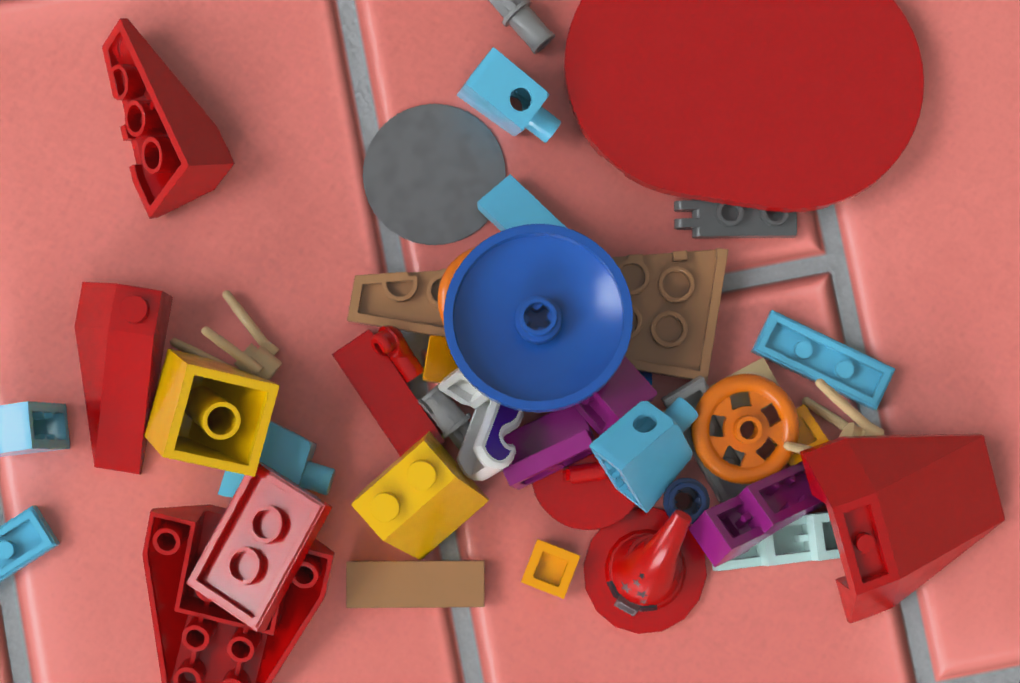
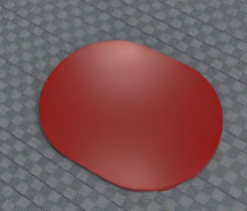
[564,0,924,213]

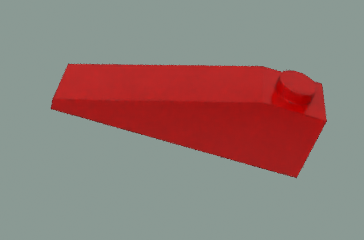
[102,18,235,219]
[74,282,173,475]

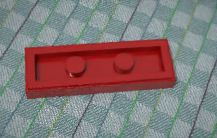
[332,329,446,457]

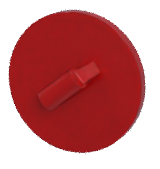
[532,423,636,530]

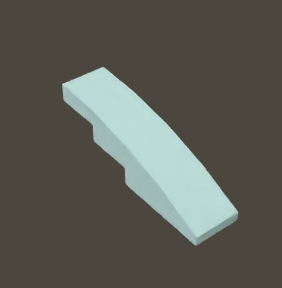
[712,511,840,571]

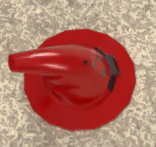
[583,507,707,634]

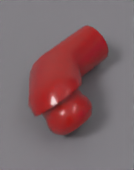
[371,325,424,383]

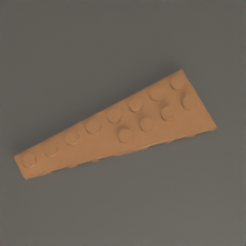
[347,248,728,382]

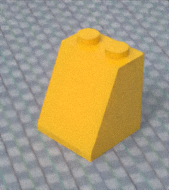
[144,348,280,477]
[351,431,489,560]

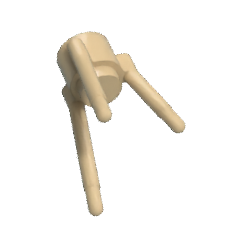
[170,290,282,380]
[783,379,884,454]

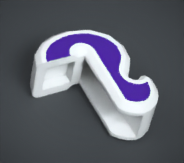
[438,368,524,481]

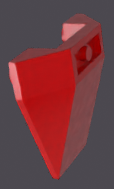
[800,434,1005,624]
[142,504,335,683]

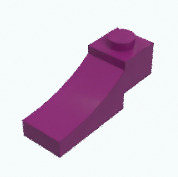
[689,462,826,567]

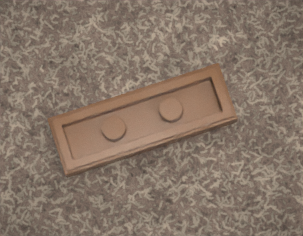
[346,560,485,608]

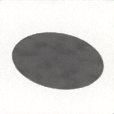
[363,104,506,245]

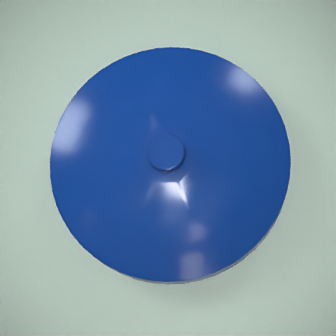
[443,224,633,413]

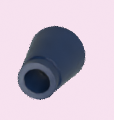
[663,478,710,524]

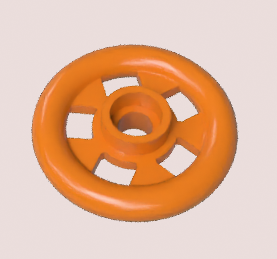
[691,374,799,484]

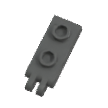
[674,199,797,239]

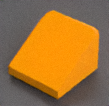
[422,335,458,384]

